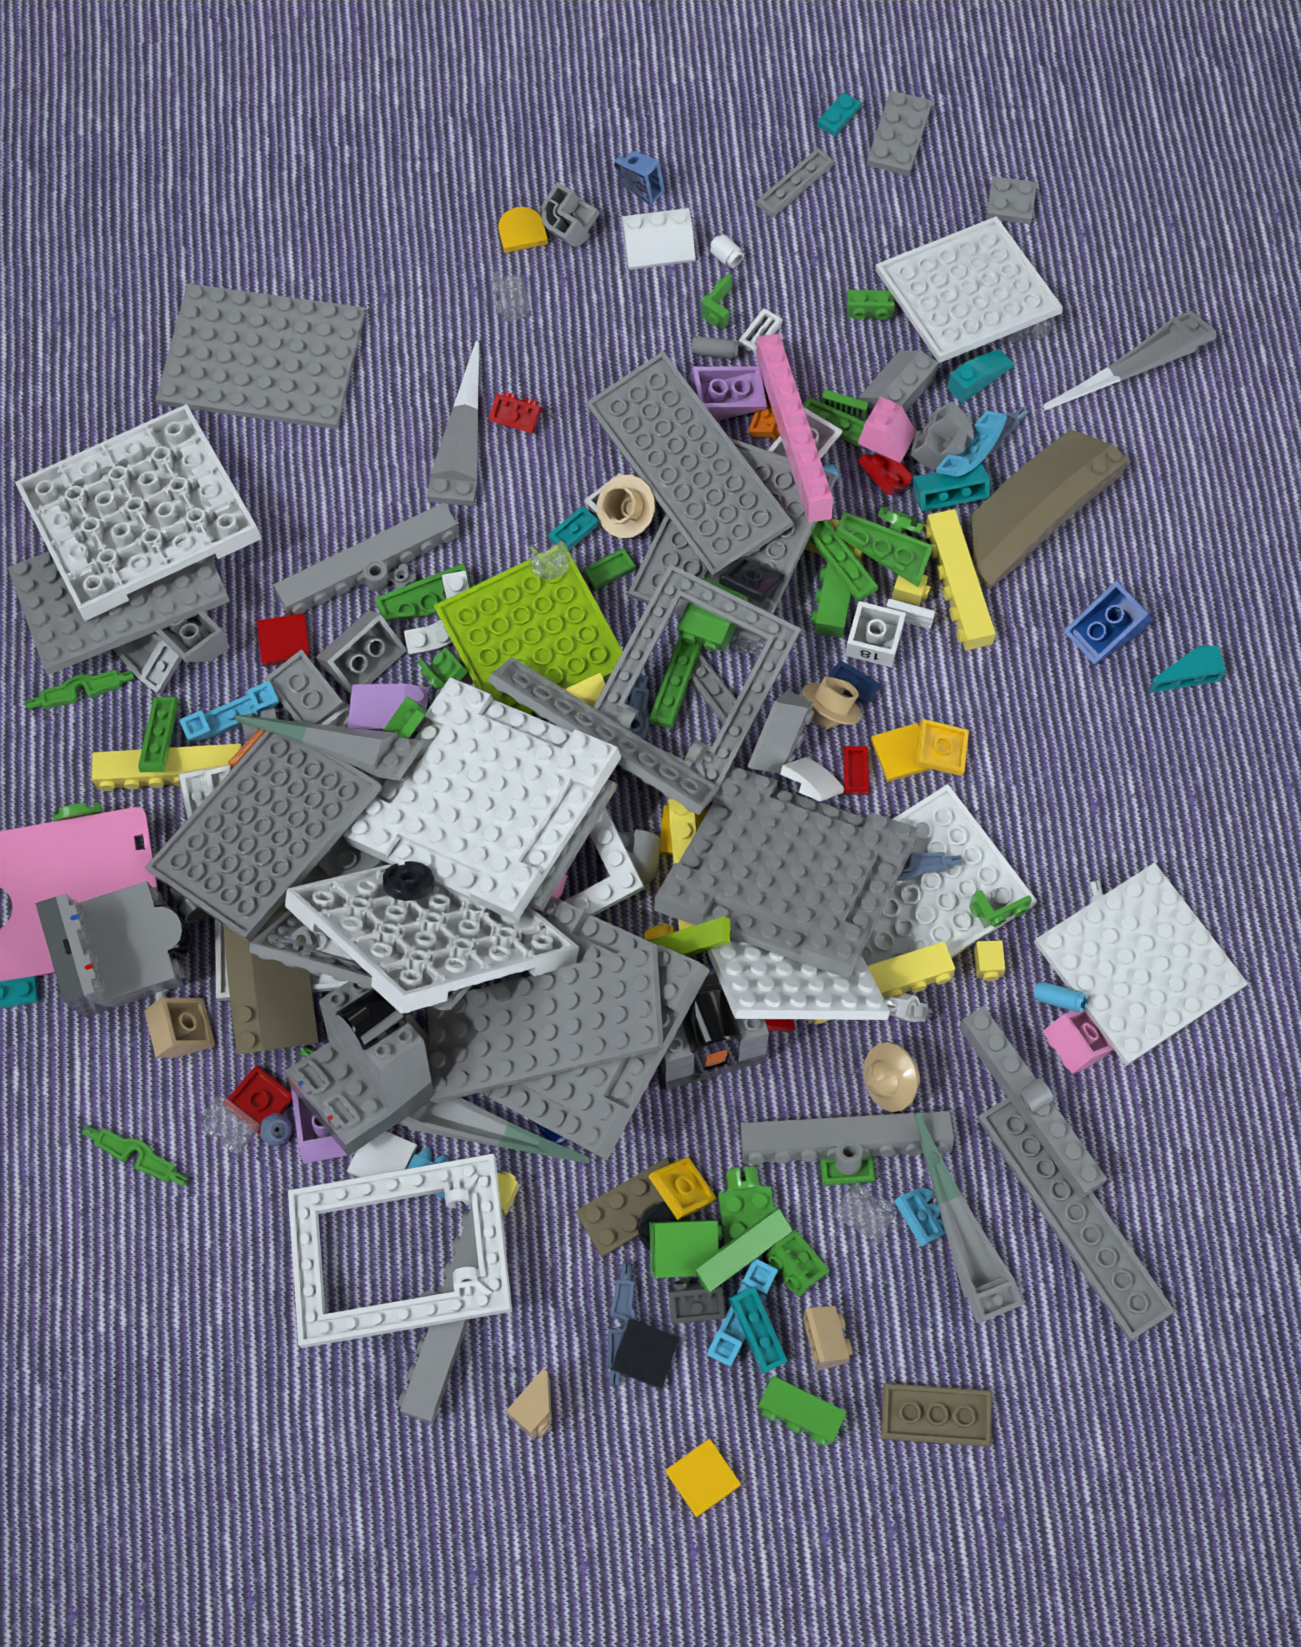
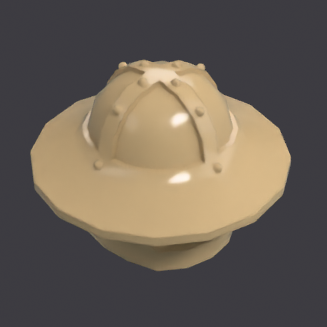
[597,475,655,539]
[802,676,862,729]
[863,1042,920,1112]

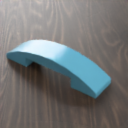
[936,411,1007,476]
[179,681,279,742]
[706,1258,778,1367]

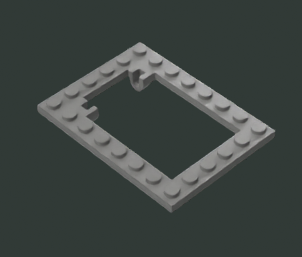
[593,564,801,803]
[249,910,472,1010]

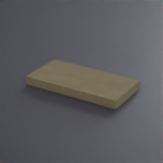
[881,1383,992,1447]

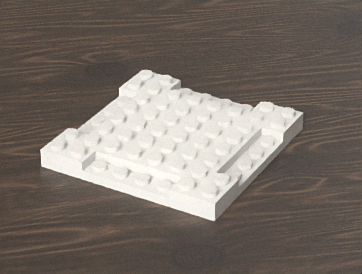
[15,404,262,621]
[343,677,621,922]
[285,864,579,1014]

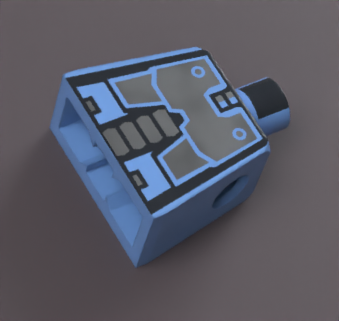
[614,151,665,205]

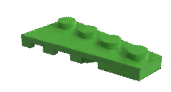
[835,511,933,587]
[374,564,473,622]

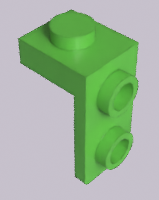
[701,273,732,330]
[969,890,1032,928]

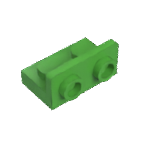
[847,290,894,320]
[417,647,468,690]
[383,696,427,738]
[765,1230,830,1297]

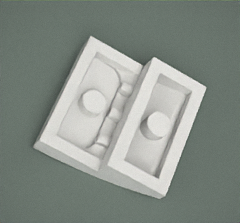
[780,757,844,801]
[178,765,231,819]

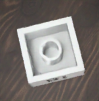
[845,601,906,667]

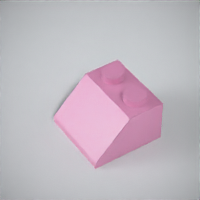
[858,396,917,463]
[1043,1011,1115,1074]

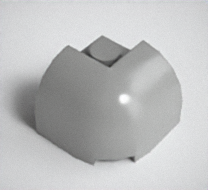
[541,182,600,247]
[910,401,974,469]
[606,829,661,886]

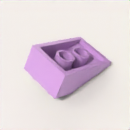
[687,366,767,421]
[347,683,429,739]
[291,1089,355,1164]

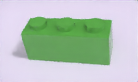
[811,562,851,638]
[758,1375,847,1447]

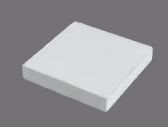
[347,1131,417,1178]

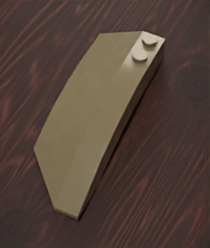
[970,429,1129,588]
[223,900,319,1055]

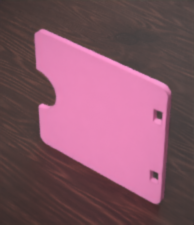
[0,807,158,981]

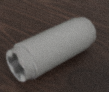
[691,336,739,359]

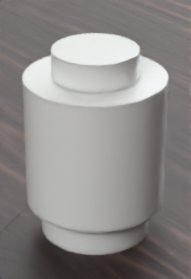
[710,235,744,268]

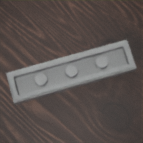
[756,148,834,218]
[690,652,736,725]

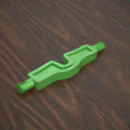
[25,670,135,710]
[82,1125,188,1187]

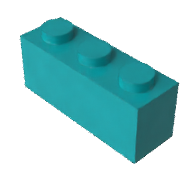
[913,463,990,511]

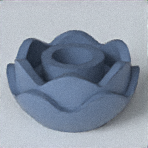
[260,1113,292,1146]

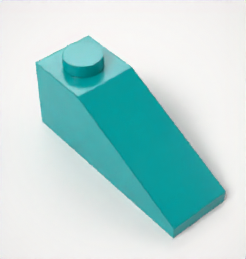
[947,349,1014,404]
[1149,645,1226,693]

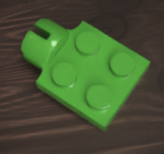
[718,1166,774,1245]

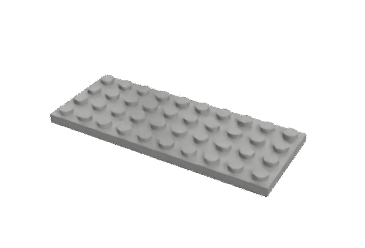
[586,351,793,579]
[428,944,664,1103]

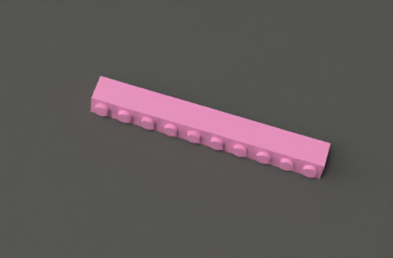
[756,334,833,523]

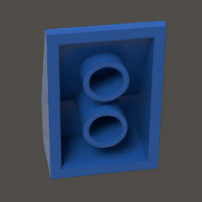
[1063,580,1155,665]

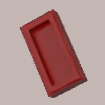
[843,746,869,795]

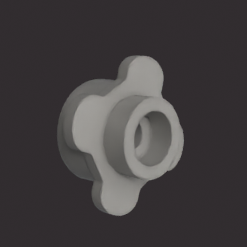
[388,564,416,589]

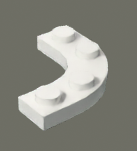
[404,570,469,656]

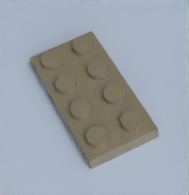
[575,1158,669,1258]

